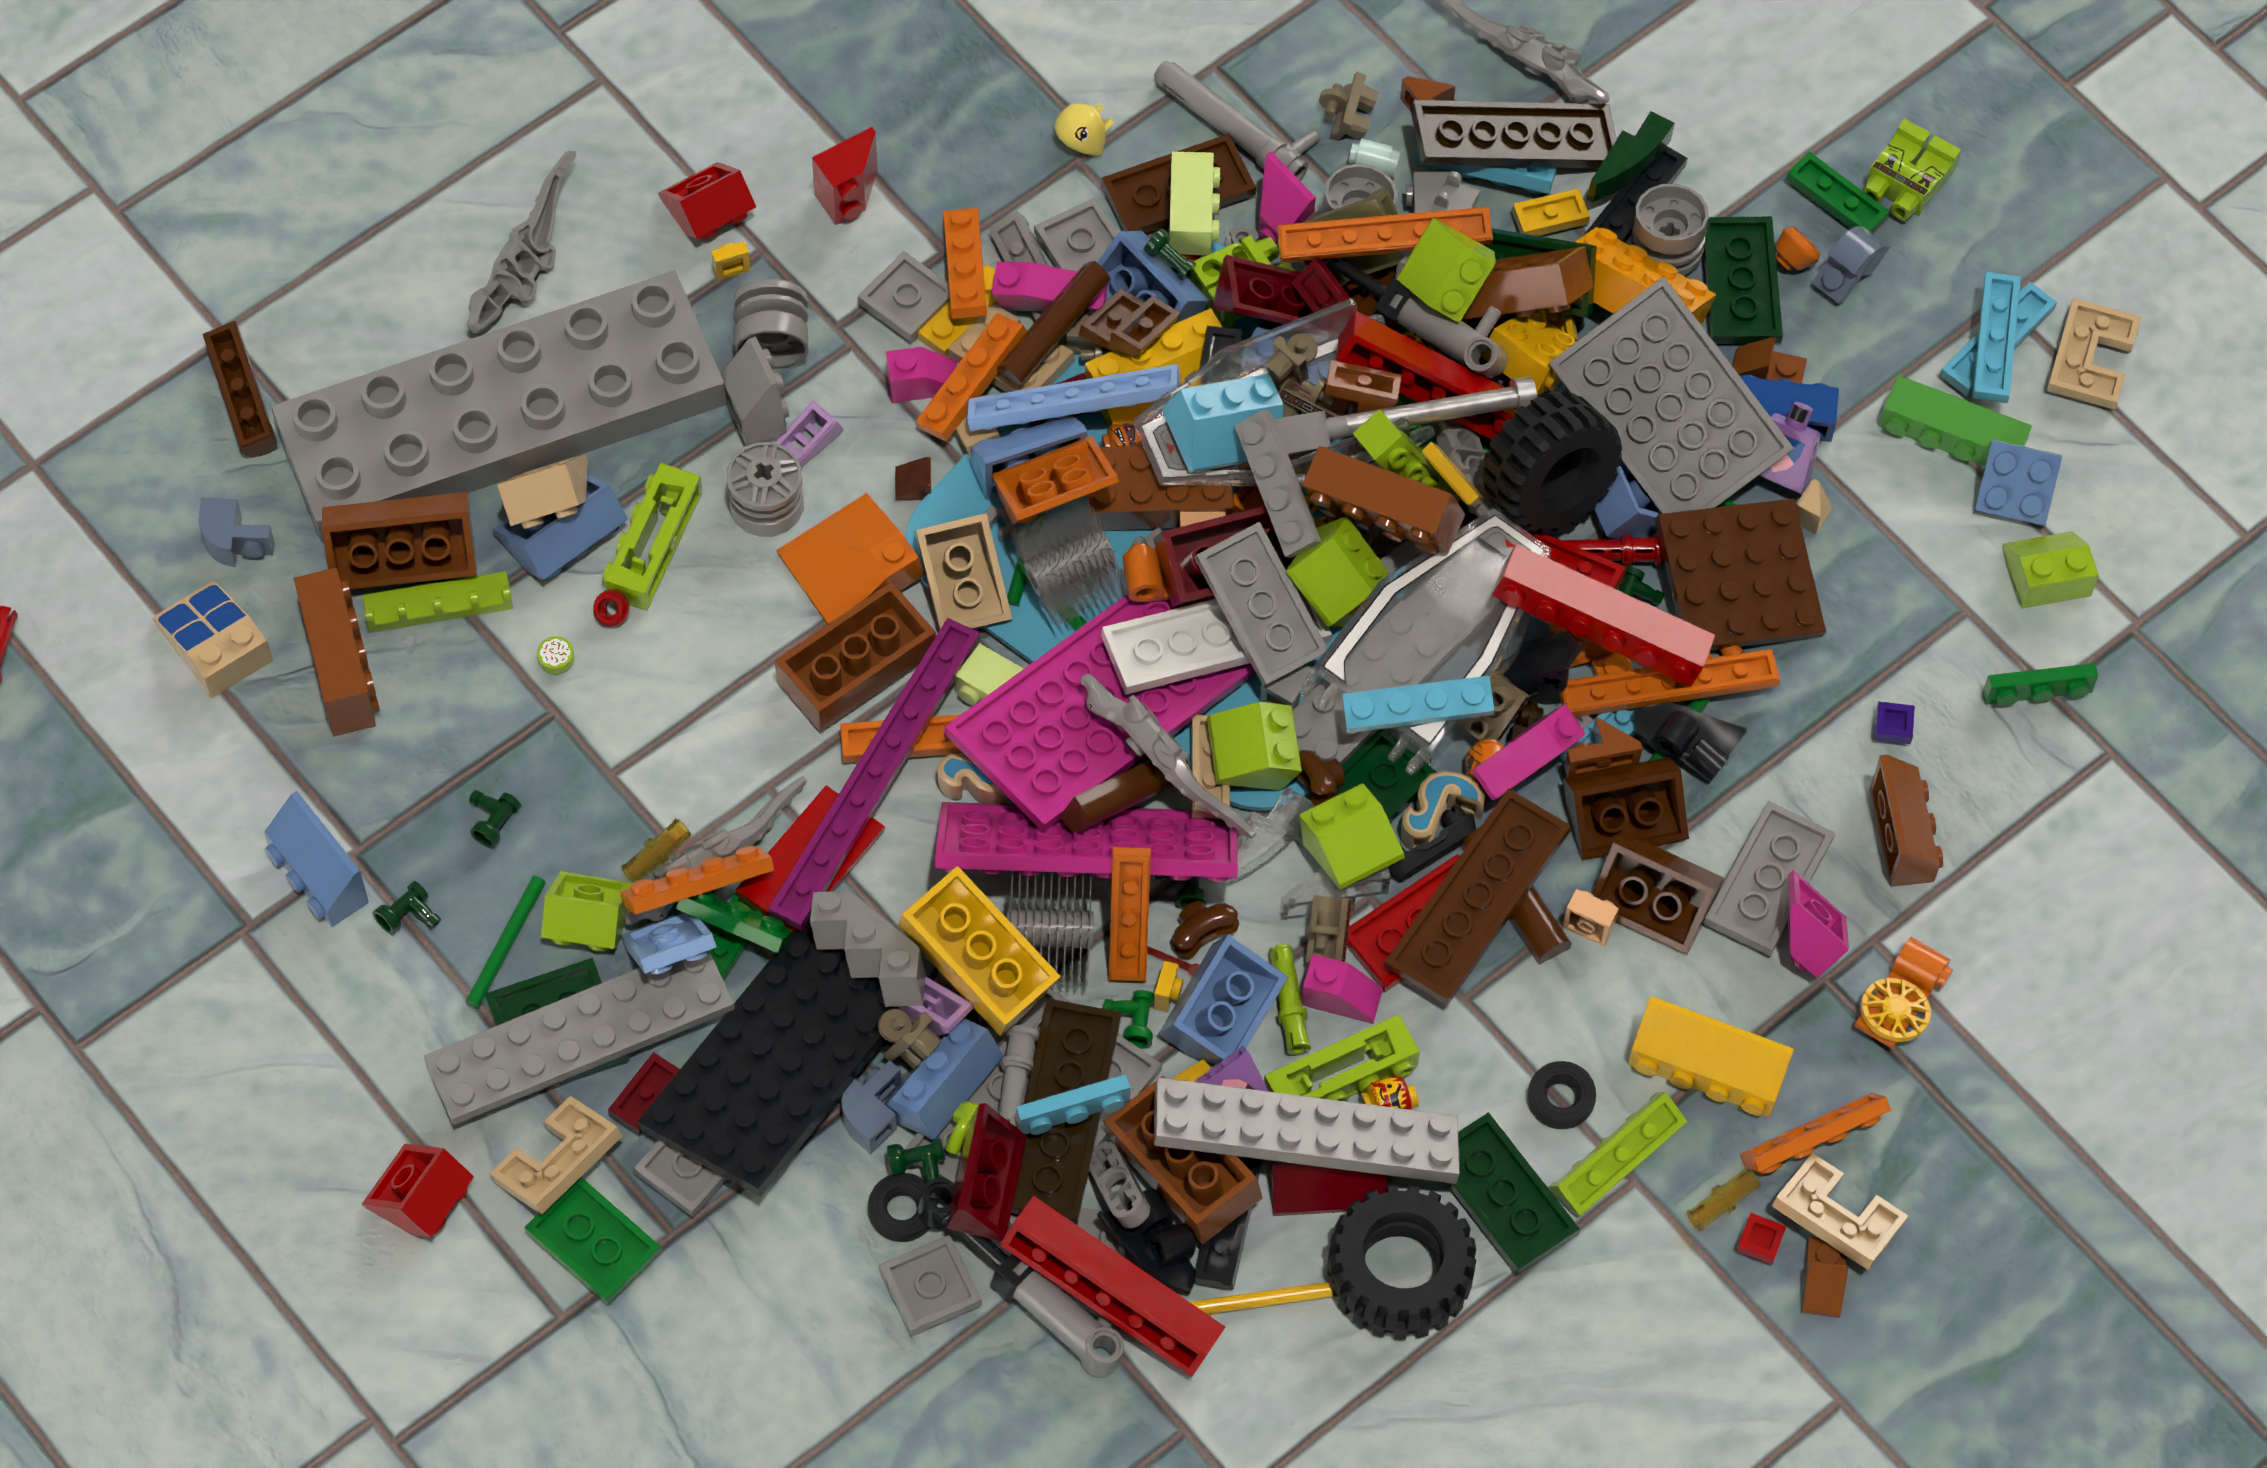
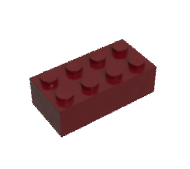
[1153,506,1296,609]

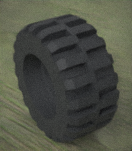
[1482,392,1622,533]
[1327,1185,1476,1340]

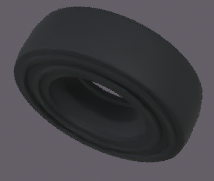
[1528,1061,1596,1129]
[868,1173,937,1242]

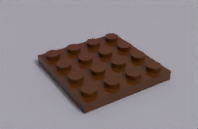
[1655,498,1826,650]

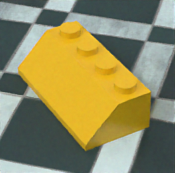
[1085,308,1242,426]
[898,866,1061,1036]
[1628,996,1794,1117]

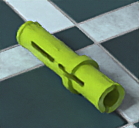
[1268,944,1311,1055]

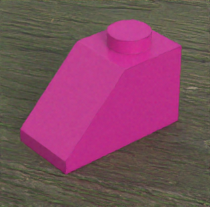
[886,347,957,403]
[1301,954,1383,1024]

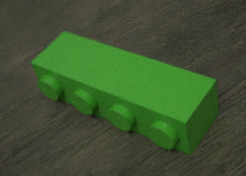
[1879,375,2032,466]

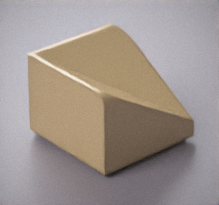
[1796,479,1832,535]

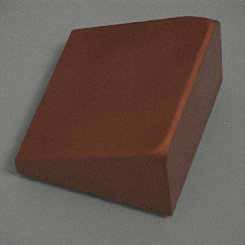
[895,457,931,500]

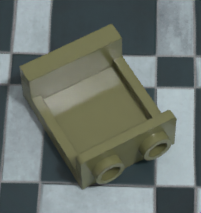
[1303,187,1407,283]

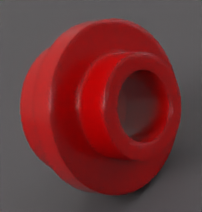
[593,590,630,626]

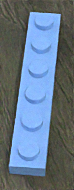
[967,364,1181,431]

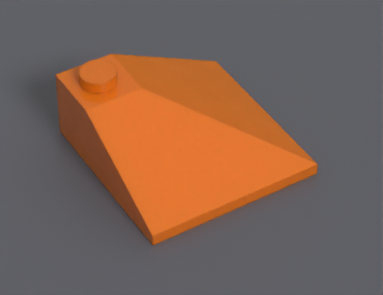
[991,436,1119,525]
[776,493,925,624]

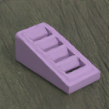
[774,400,844,467]

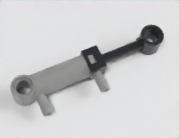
[1303,257,1507,378]
[918,1178,1124,1378]

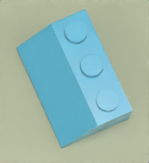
[1162,373,1284,473]

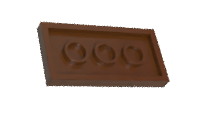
[1101,133,1256,234]

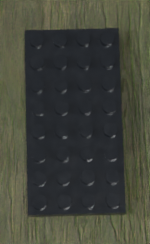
[637,916,939,1197]

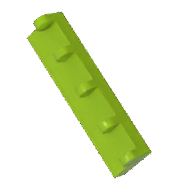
[363,571,513,633]
[1548,1092,1688,1216]

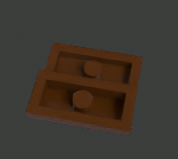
[1079,288,1181,355]

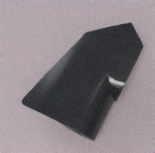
[1501,631,1583,696]
[1633,702,1747,782]
[1097,1189,1196,1295]

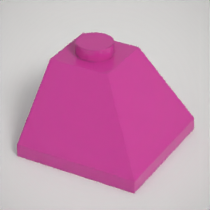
[1258,151,1316,256]
[1788,870,1849,978]

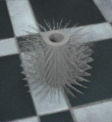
[1011,497,1128,628]
[1007,871,1094,987]

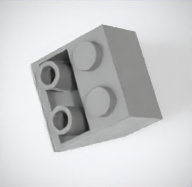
[721,336,789,446]

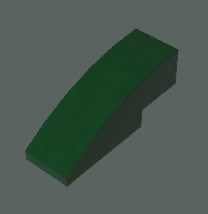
[1587,111,1675,202]

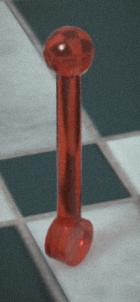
[1147,946,1200,977]

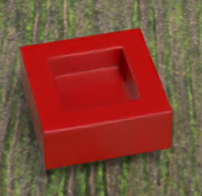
[1737,1212,1787,1265]

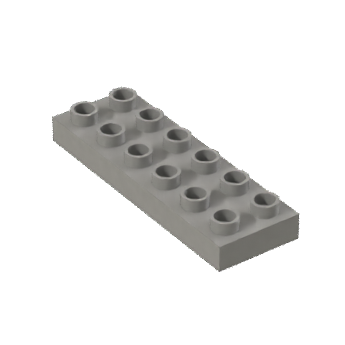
[271,270,727,543]

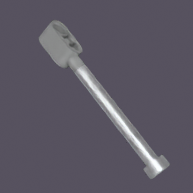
[1274,376,1538,455]

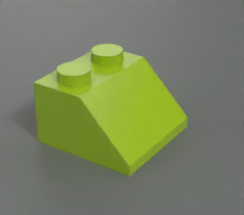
[1397,218,1496,323]
[1286,516,1388,627]
[2002,531,2099,609]
[1207,702,1302,791]
[1299,783,1405,890]
[541,871,633,951]

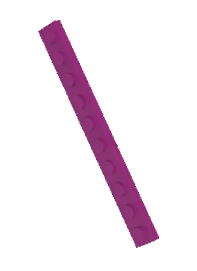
[768,617,980,931]

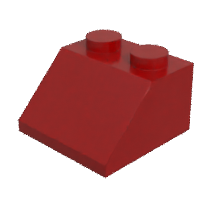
[812,127,878,225]
[658,162,756,240]
[362,1143,474,1238]

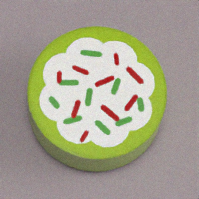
[537,636,574,674]

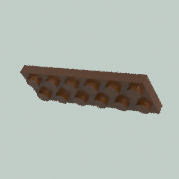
[1385,788,1571,1005]

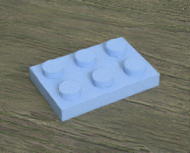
[621,912,716,974]

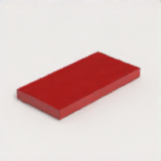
[735,785,885,933]
[1347,854,1460,993]

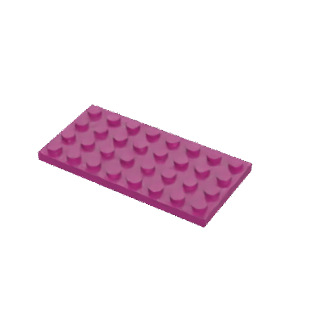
[944,594,1256,832]
[935,802,1238,882]

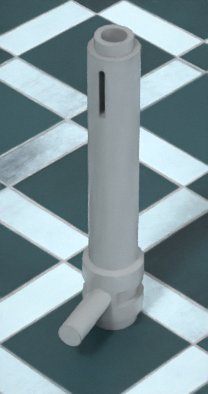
[1154,61,1320,181]

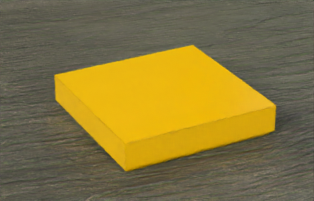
[1422,442,1486,508]

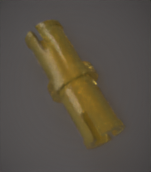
[621,818,691,883]
[1686,1167,1761,1231]

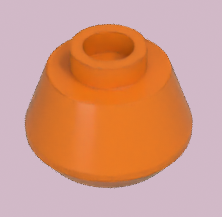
[1775,226,1820,271]

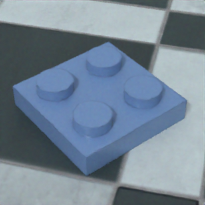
[1975,439,2062,526]

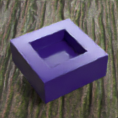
[1874,701,1915,744]

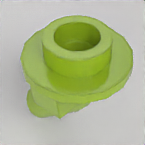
[944,1101,979,1155]

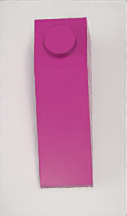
[991,261,1109,313]
[1472,704,1586,801]

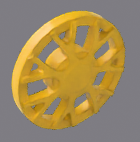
[1860,978,1931,1042]

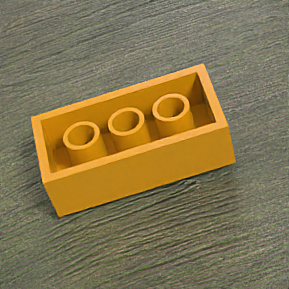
[1575,227,1716,326]

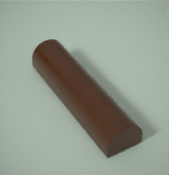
[997,261,1111,386]
[202,321,277,457]
[1060,759,1189,832]
[1462,827,1572,965]

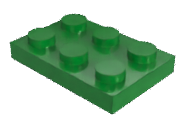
[524,1177,662,1305]

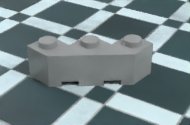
[810,891,926,1007]

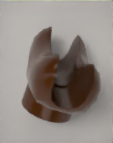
[1295,750,1345,806]
[1173,901,1240,958]

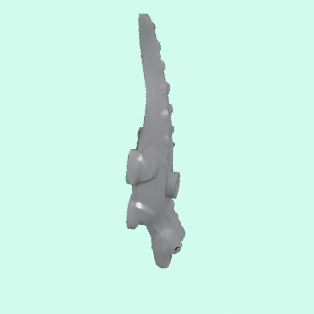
[1439,0,1610,104]
[467,151,576,334]
[1428,419,1514,528]
[1080,674,1257,838]
[623,776,807,925]

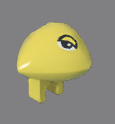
[1054,102,1114,156]

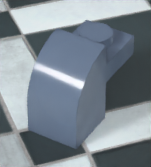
[1812,226,1890,304]
[199,498,275,567]
[841,1060,901,1155]

